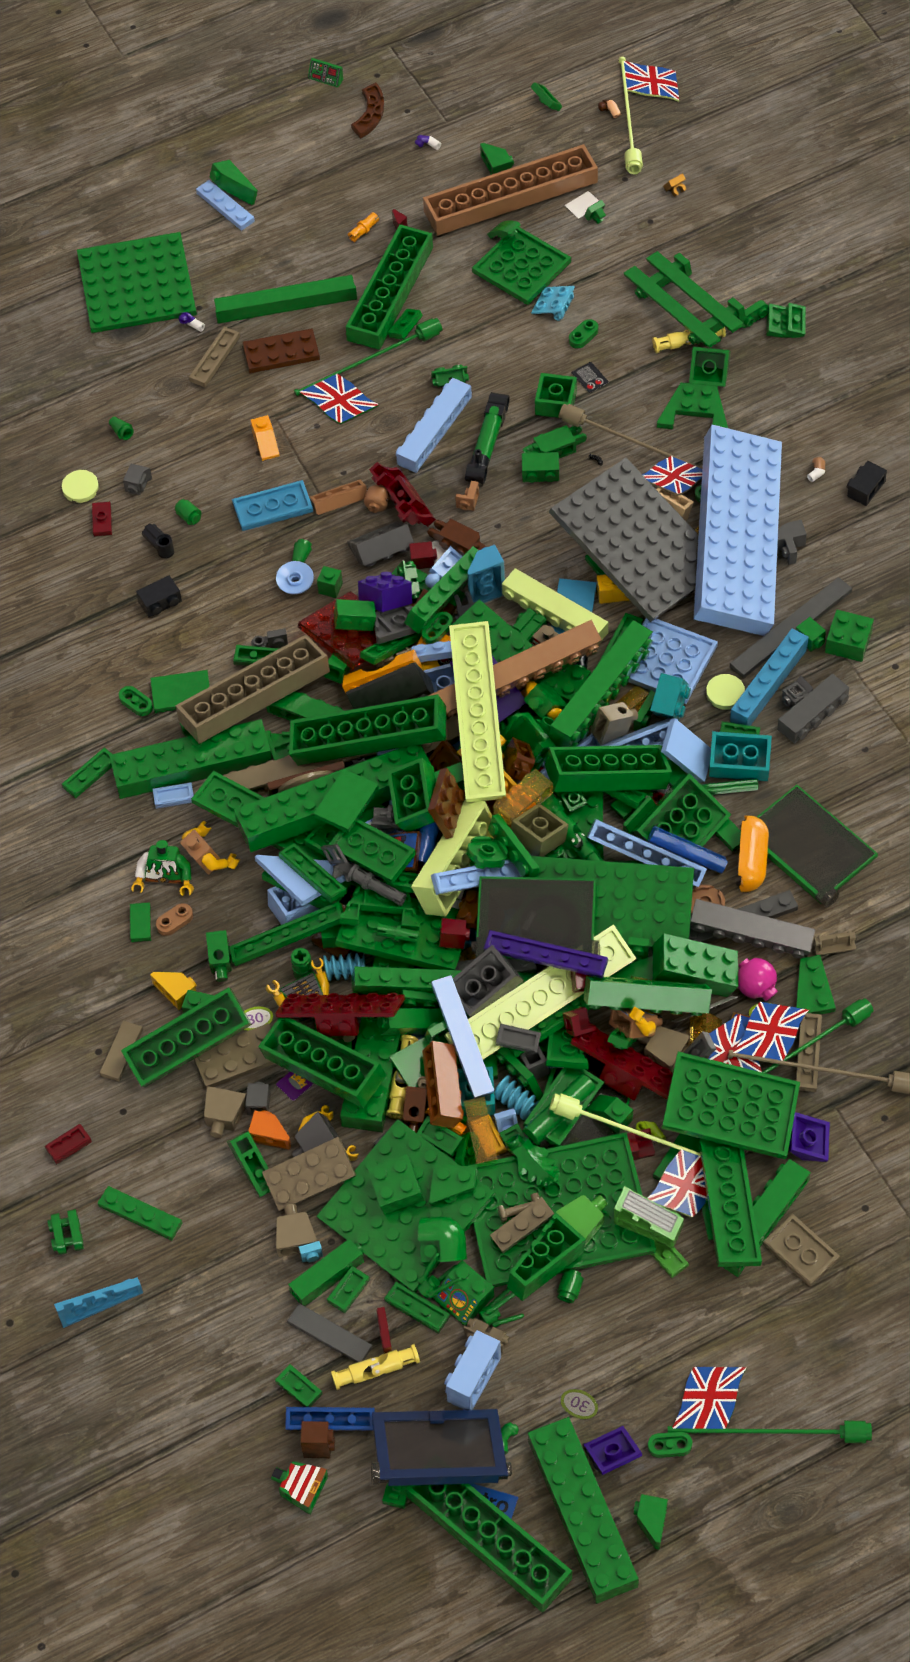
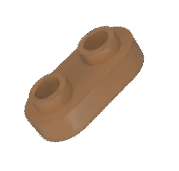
[156,903,193,936]

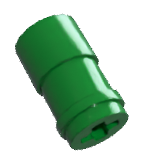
[291,948,313,980]

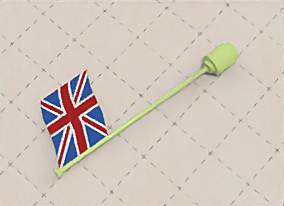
[619,57,679,174]
[549,1093,707,1217]

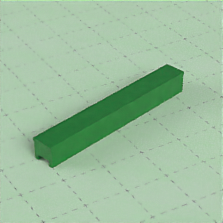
[214,275,357,324]

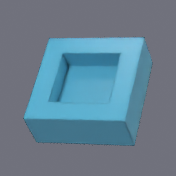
[299,1241,323,1263]

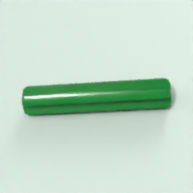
[701,779,759,795]

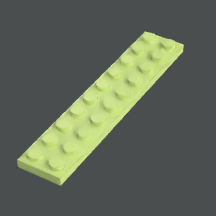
[449,621,506,803]
[444,924,636,1059]

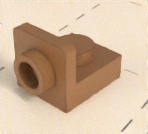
[455,481,479,511]

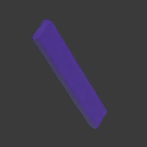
[484,930,608,979]

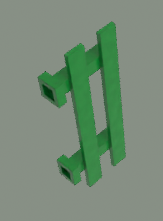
[624,251,746,348]

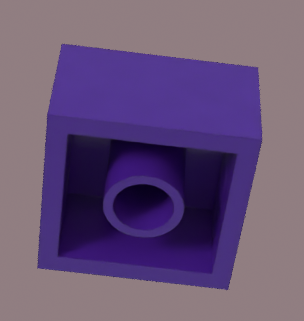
[358,572,412,612]

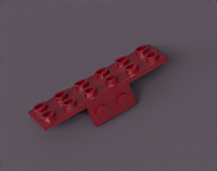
[275,993,405,1036]
[570,1027,673,1101]

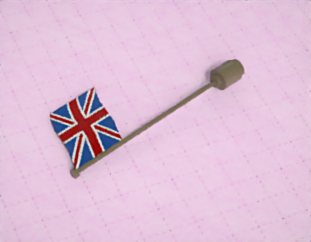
[559,404,703,496]
[728,1002,910,1094]

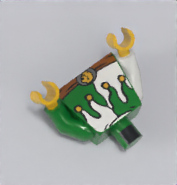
[131,840,194,896]

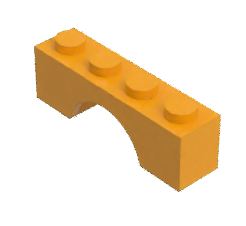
[342,649,422,693]

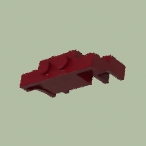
[369,462,436,527]

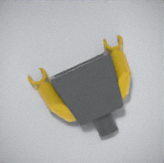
[292,1105,359,1161]

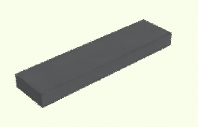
[287,1303,372,1363]

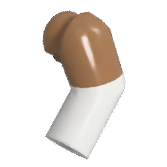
[807,457,825,482]

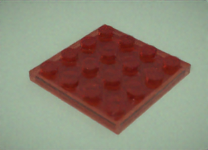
[298,591,377,669]

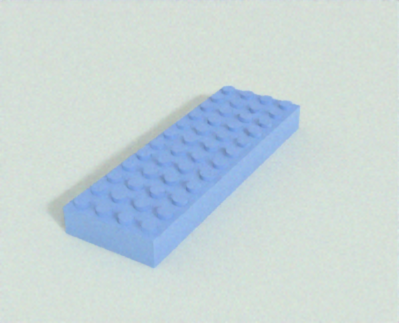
[694,425,782,636]

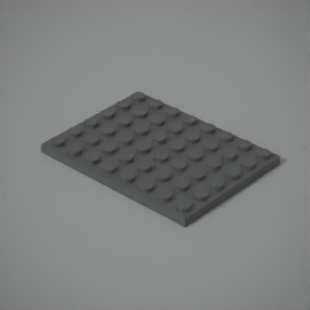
[549,458,699,622]

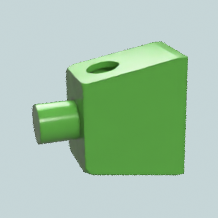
[556,1195,608,1246]

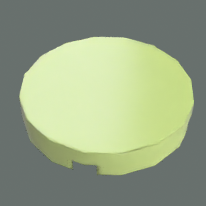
[62,470,99,503]
[706,674,745,710]

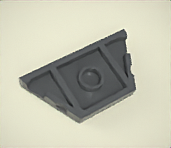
[374,605,417,644]

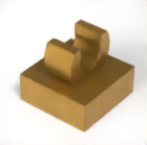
[663,173,686,197]

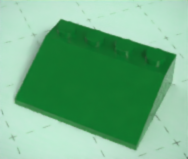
[631,773,732,860]

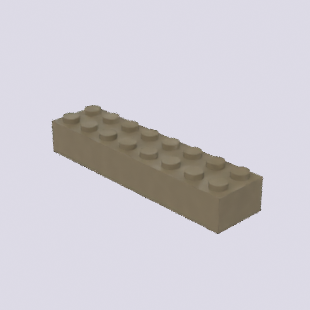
[175,634,330,744]

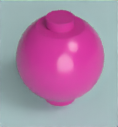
[738,958,778,1002]

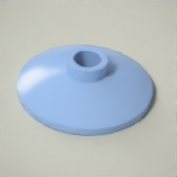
[276,561,314,594]

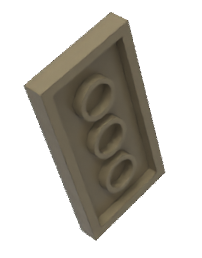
[194,1023,275,1090]
[262,1137,357,1211]

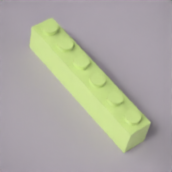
[502,568,608,640]

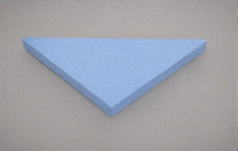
[255,855,352,906]

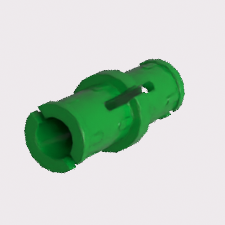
[376,923,419,943]

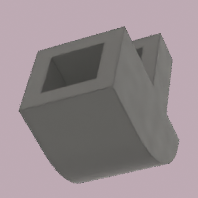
[777,520,807,565]

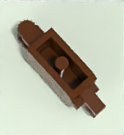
[427,518,487,556]
[503,737,535,782]

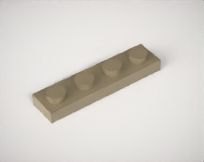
[189,327,240,388]
[796,1013,822,1092]

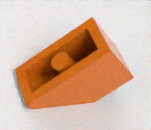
[248,1110,291,1150]

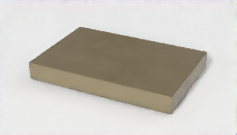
[763,1214,840,1287]

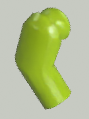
[635,1121,666,1144]

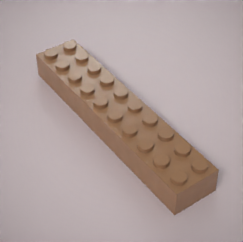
[423,144,598,236]
[428,619,602,720]

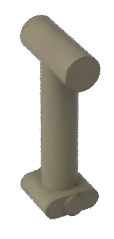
[498,1193,540,1223]

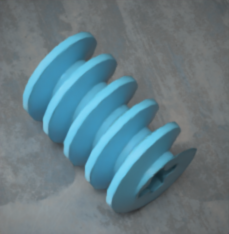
[323,953,365,981]
[495,1075,539,1120]

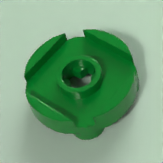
[466,836,508,869]

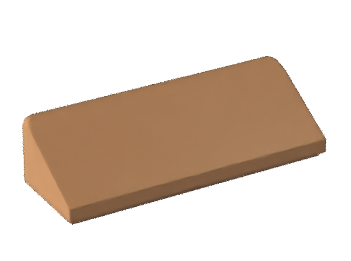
[309,480,367,515]

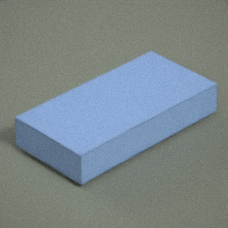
[153,782,194,809]

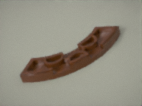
[351,82,384,139]

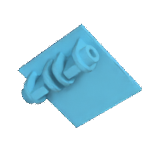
[531,286,575,321]

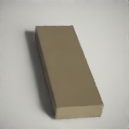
[100,1021,143,1082]

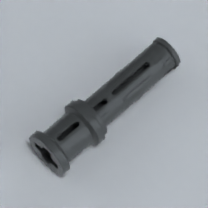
[347,864,407,906]

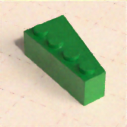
[507,1212,586,1301]

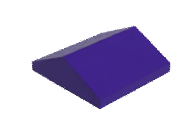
[789,1112,830,1162]
[584,1426,642,1475]

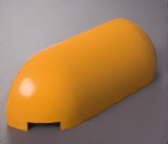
[738,815,769,892]

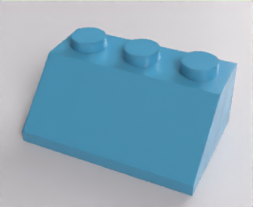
[467,545,505,603]

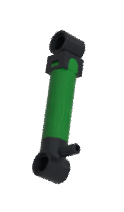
[465,392,510,484]

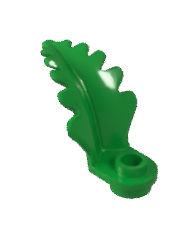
[505,1134,560,1186]

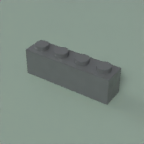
[777,674,849,744]

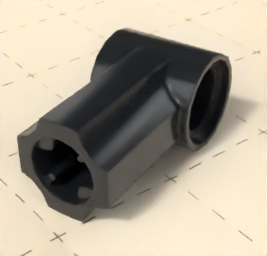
[142,523,174,558]

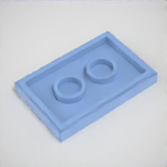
[661,718,711,783]

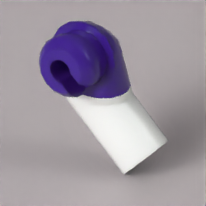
[415,135,441,150]
[179,312,205,332]

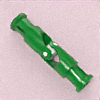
[551,806,603,861]

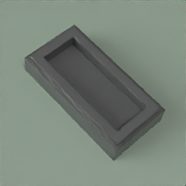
[496,1024,541,1054]

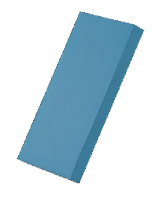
[232,480,313,531]
[551,578,597,634]

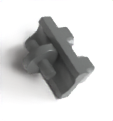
[372,805,405,832]

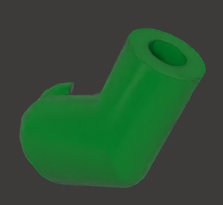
[501,1422,519,1454]

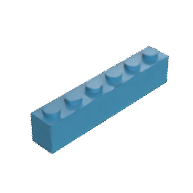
[730,628,809,726]

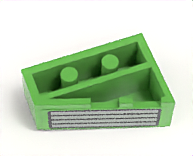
[614,1186,684,1248]

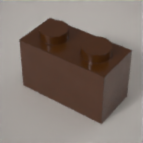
[300,1421,335,1458]

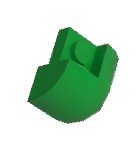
[418,1216,467,1262]

